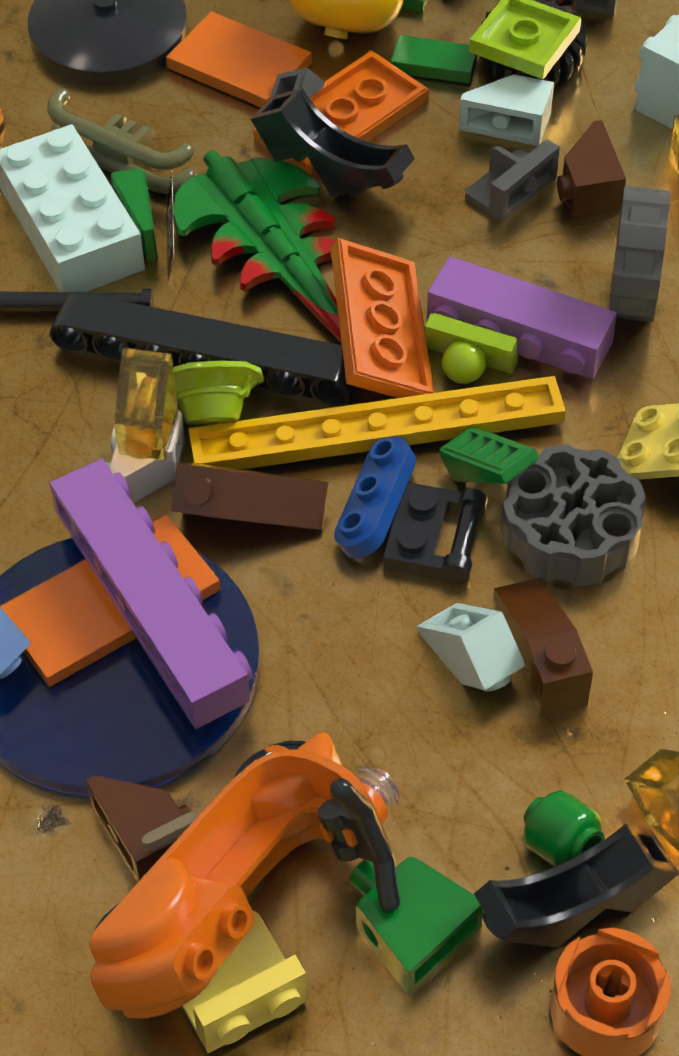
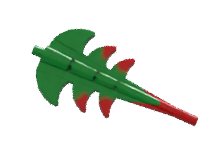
[173,150,342,344]

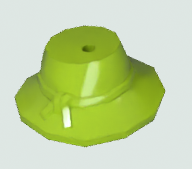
[156,361,264,426]

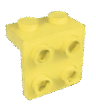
[617,403,679,479]
[182,911,308,1053]

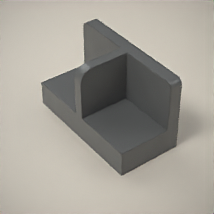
[465,139,560,222]

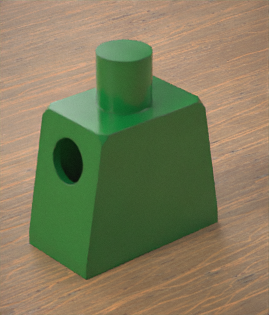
[349,857,483,995]

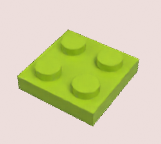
[469,0,581,79]

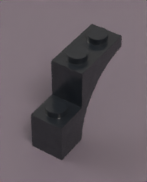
[250,88,415,197]
[474,824,679,947]

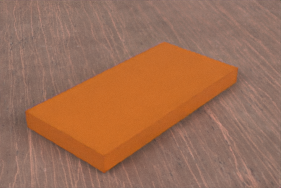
[253,50,429,179]
[330,238,434,398]
[0,515,221,687]

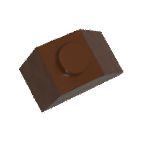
[557,120,626,218]
[86,775,191,882]

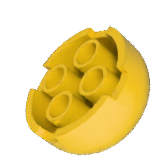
[288,0,404,39]

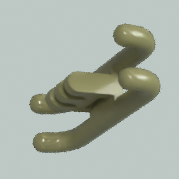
[47,88,197,194]

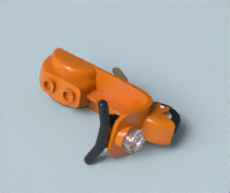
[89,732,401,1019]

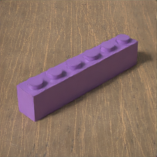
[49,458,253,730]

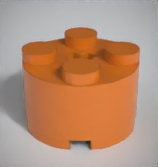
[550,928,671,1056]

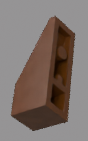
[171,462,329,530]
[494,578,593,716]

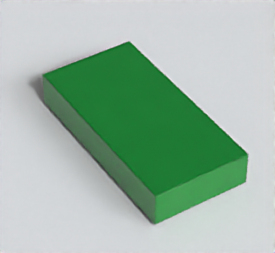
[391,35,477,84]

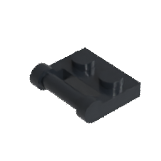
[383,482,488,582]

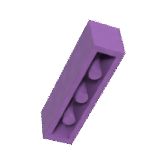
[427,256,617,380]

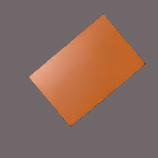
[166,11,312,107]

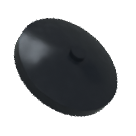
[28,0,188,84]

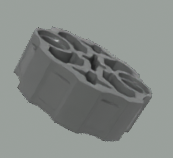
[609,186,670,323]
[501,444,646,587]

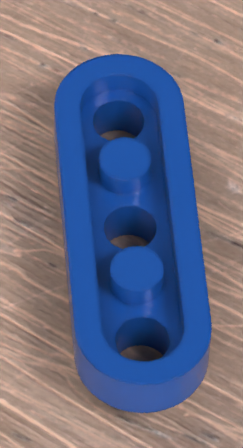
[334,437,416,558]

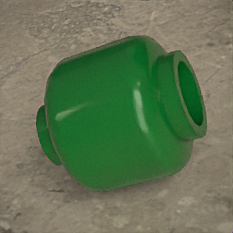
[523,790,605,867]

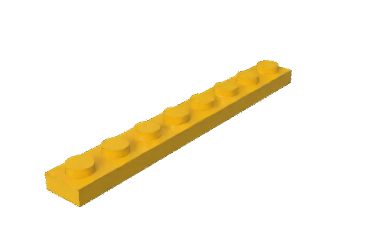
[188,376,566,469]

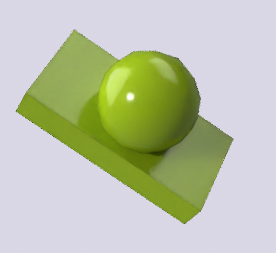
[425,313,518,384]

